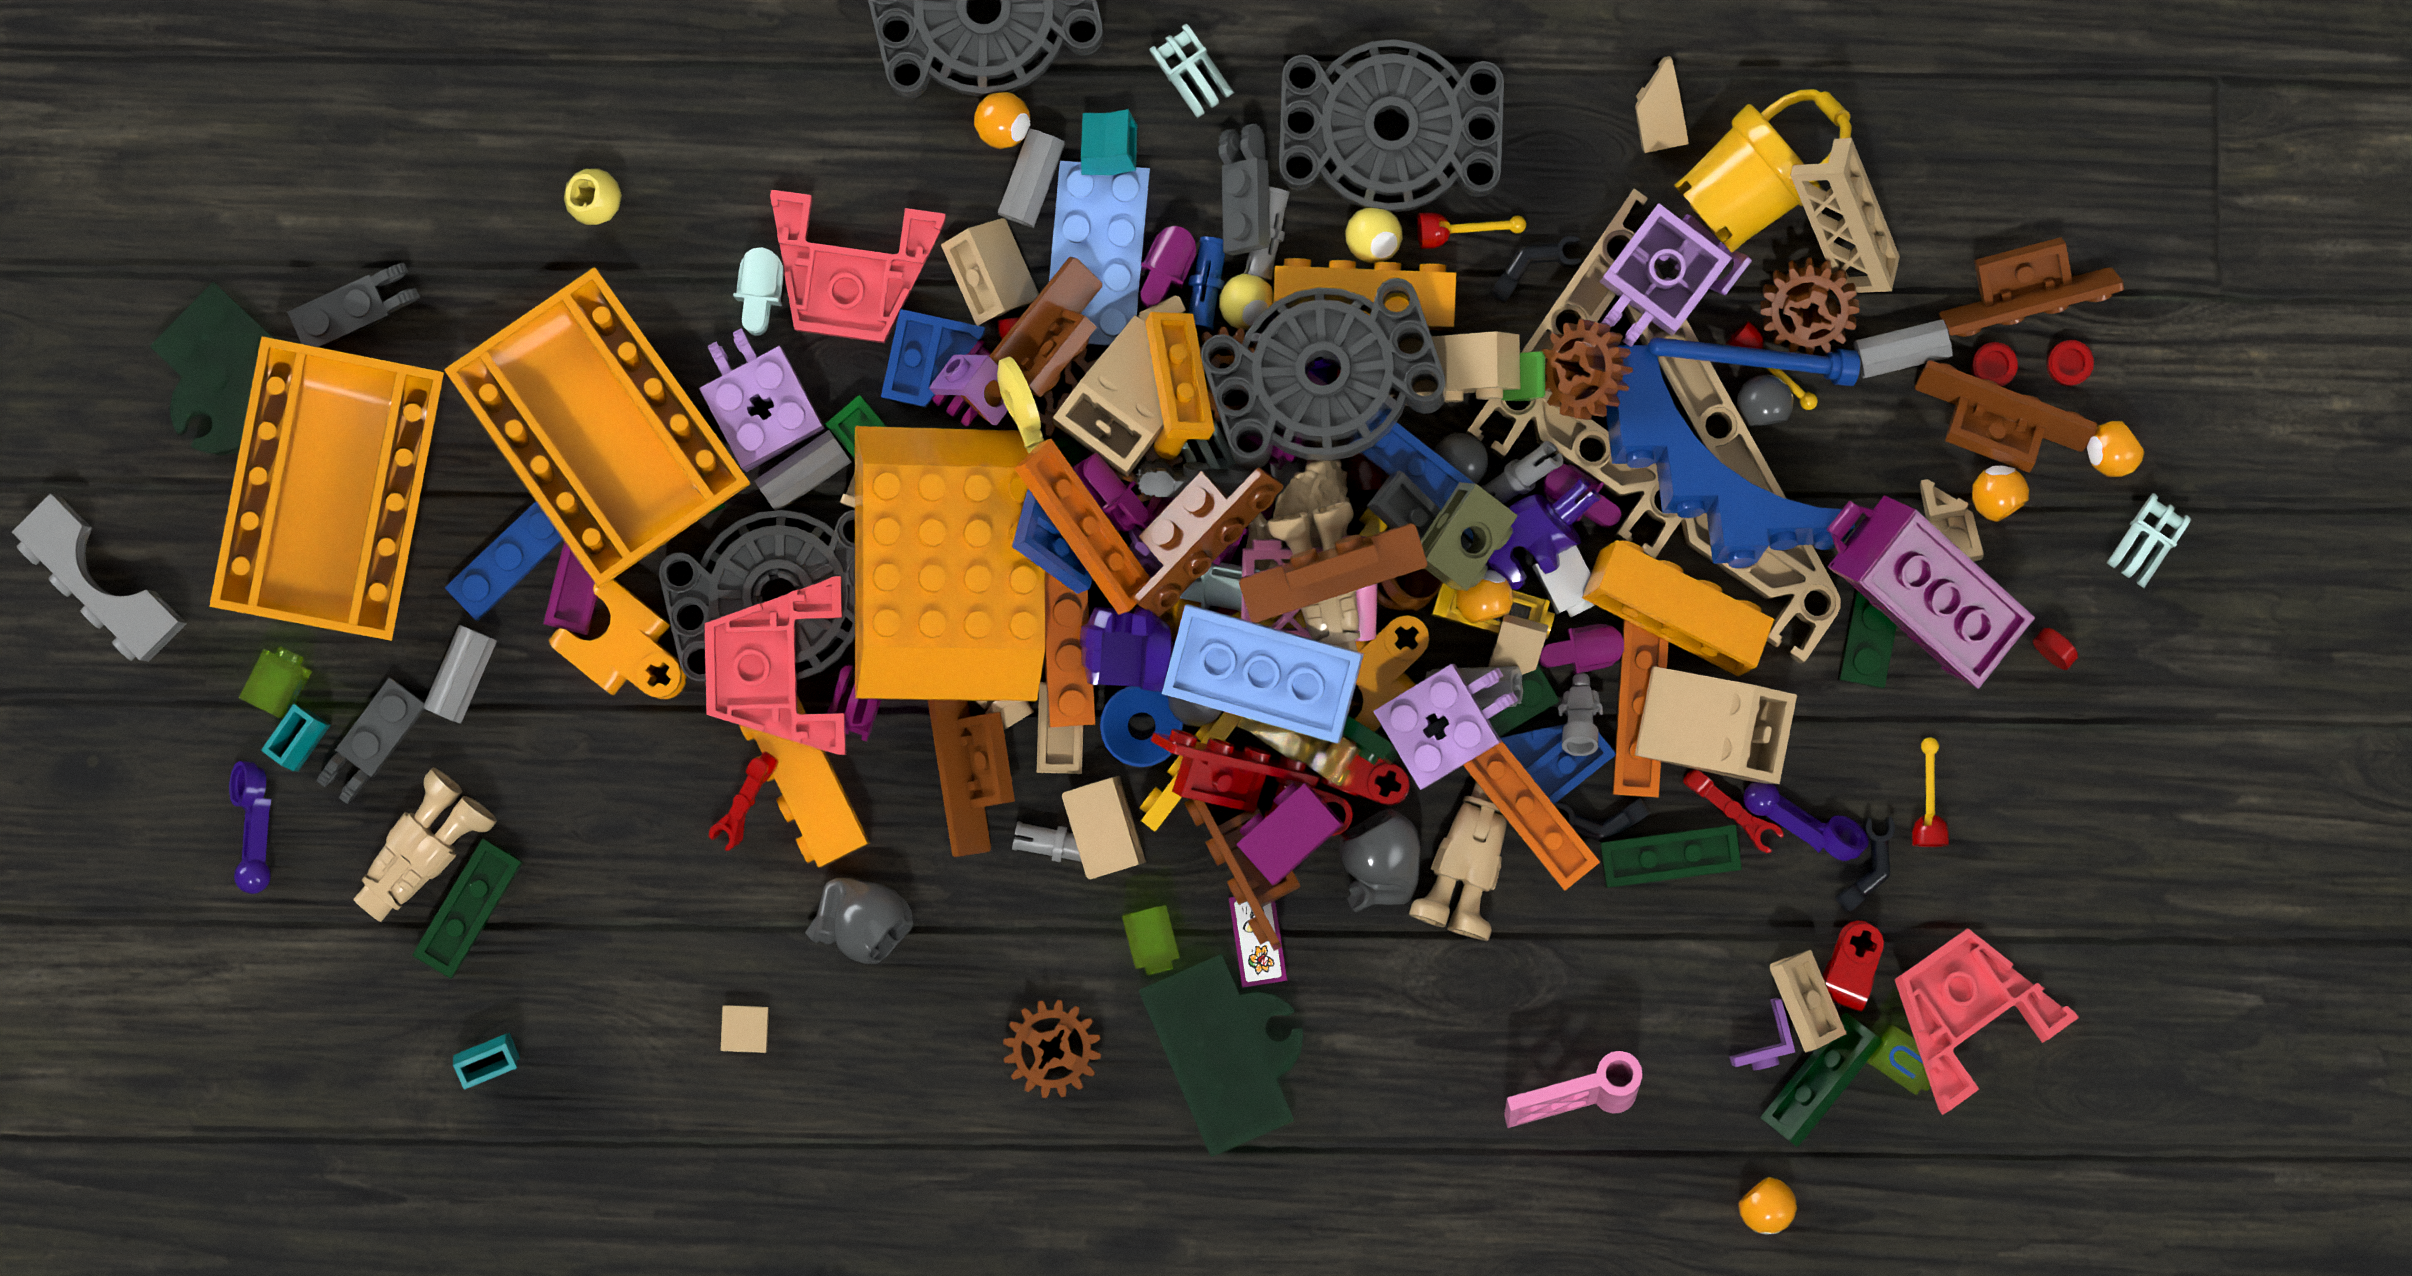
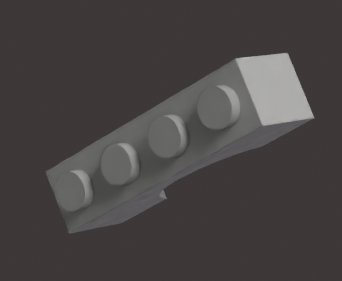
[12,493,187,662]

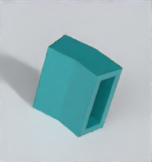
[1081,109,1138,175]
[261,704,331,772]
[453,1033,520,1090]

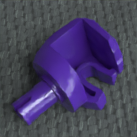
[1486,477,1601,589]
[1079,607,1174,692]

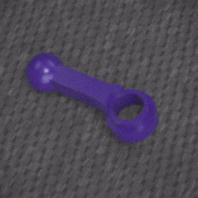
[229,761,272,894]
[1743,782,1869,861]

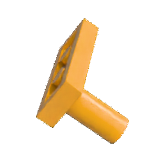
[1145,312,1215,460]

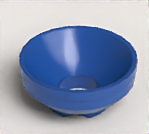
[1100,686,1183,767]

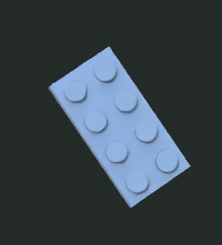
[1049,160,1150,347]
[1162,604,1364,744]

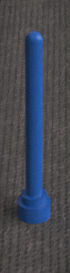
[1648,337,1860,386]

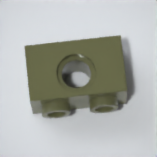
[1420,482,1518,591]

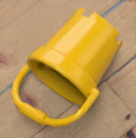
[1674,89,1852,253]

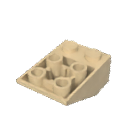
[1053,315,1205,478]
[1635,666,1797,784]

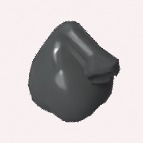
[1339,809,1421,912]
[805,878,914,964]

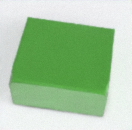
[1501,352,1545,401]

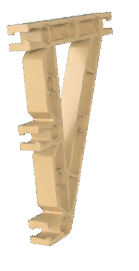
[1466,189,1841,663]

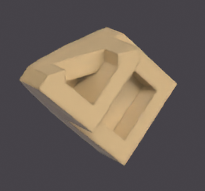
[1635,56,1689,153]
[1920,479,1984,562]
[1488,614,1548,675]

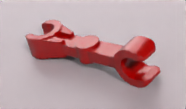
[709,751,779,851]
[1683,769,1784,853]

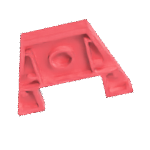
[770,190,946,343]
[705,576,846,755]
[1894,928,2079,1115]

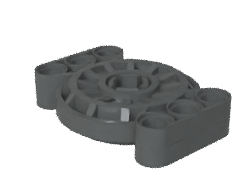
[868,0,1103,98]
[1278,39,1504,212]
[1201,278,1446,470]
[659,510,855,682]

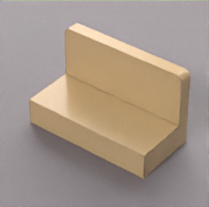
[941,218,1039,326]
[1062,776,1146,879]
[1770,950,1846,1052]

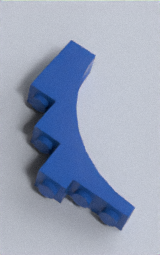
[1606,345,1855,568]

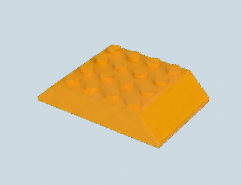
[444,267,750,588]
[209,336,444,641]
[855,426,1045,702]

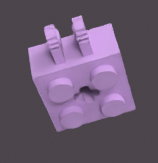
[1599,203,1732,347]
[699,328,826,472]
[1373,664,1518,790]

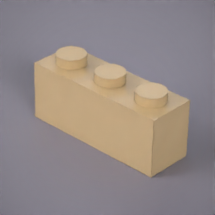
[1393,331,1521,405]

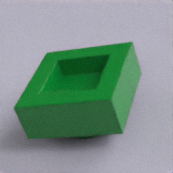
[825,395,886,459]

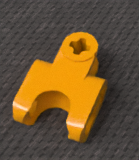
[549,579,687,700]
[1348,615,1429,745]

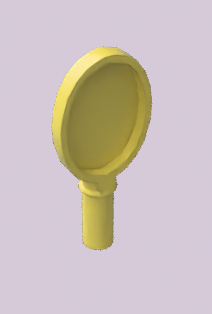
[997,356,1044,453]

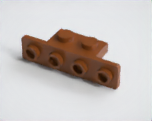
[1939,237,2124,337]
[960,257,1102,421]
[1915,360,2097,473]
[1133,468,1284,617]
[1239,523,1427,623]
[928,700,1015,857]
[1184,799,1301,951]

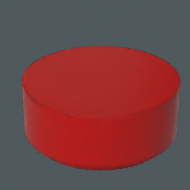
[2046,340,2094,386]
[1970,342,2018,387]
[2033,628,2078,670]

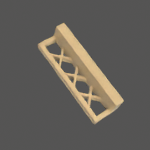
[1790,138,1900,293]

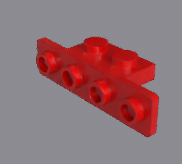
[1151,729,1320,813]

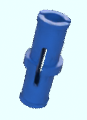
[1188,236,1225,331]

